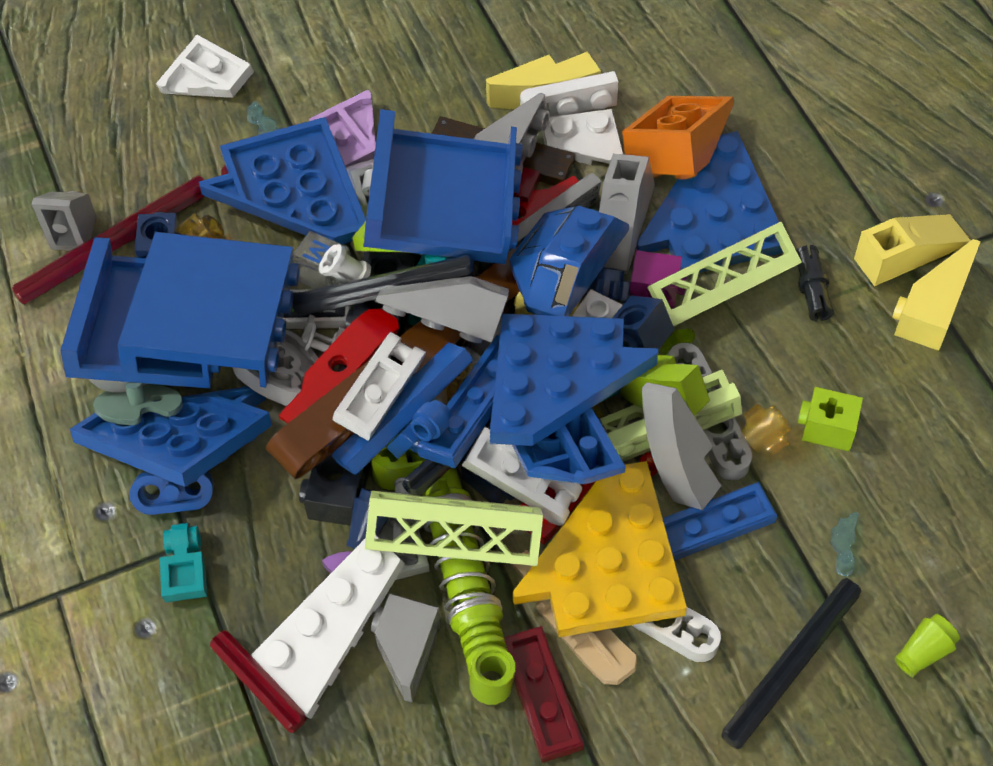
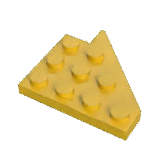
[513,461,687,637]

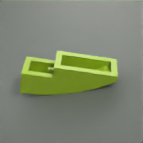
[620,355,710,416]

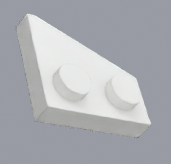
[156,35,254,98]
[542,109,623,165]

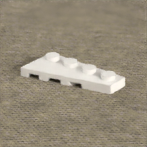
[251,535,405,719]

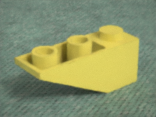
[854,214,971,286]

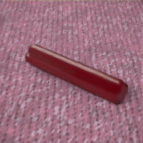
[210,630,307,733]

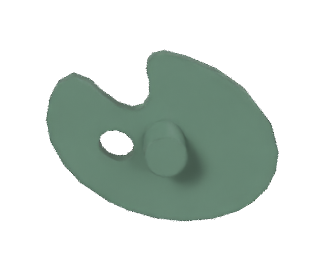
[93,382,183,425]

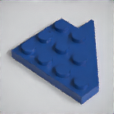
[199,117,366,246]
[636,131,783,273]
[490,314,658,446]
[70,386,272,487]

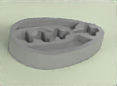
[233,330,318,406]

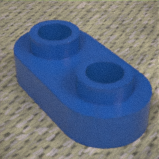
[129,471,214,515]

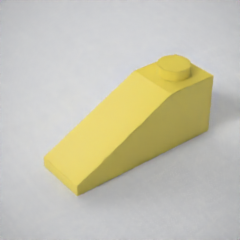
[892,239,981,351]

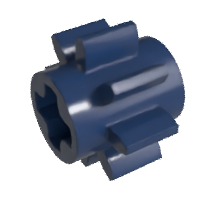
[584,267,631,303]

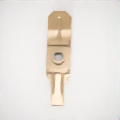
[511,549,637,684]

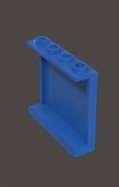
[363,109,523,265]
[118,232,300,388]
[60,237,221,388]

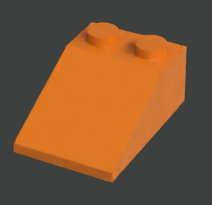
[622,96,734,179]

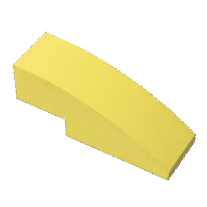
[486,52,601,109]

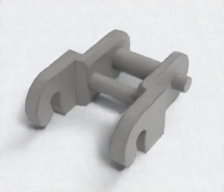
[301,314,345,352]

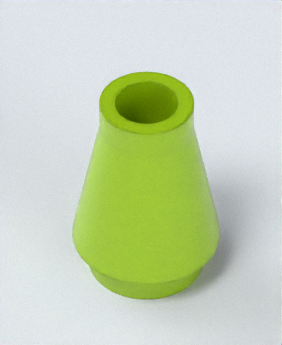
[894,614,960,677]

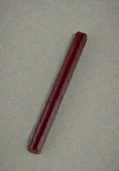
[12,176,205,305]

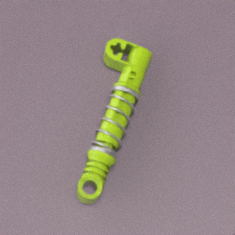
[372,432,515,705]

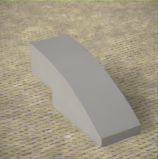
[642,382,721,510]

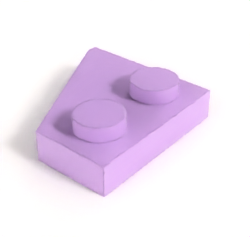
[309,90,376,167]

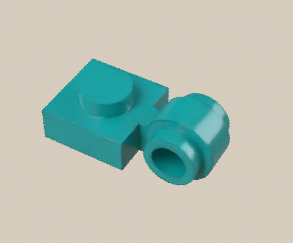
[160,523,207,603]

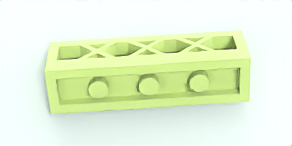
[647,222,802,326]
[600,370,742,462]
[365,491,543,566]

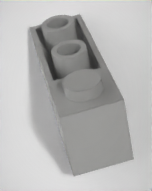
[474,93,550,174]
[599,154,655,274]
[375,276,509,343]

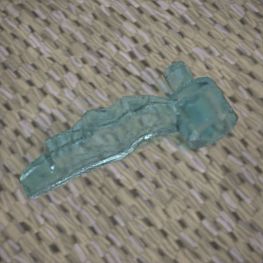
[247,102,279,135]
[830,512,859,576]

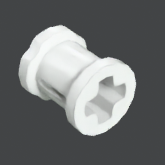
[319,244,371,283]

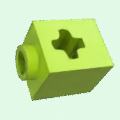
[797,387,863,452]

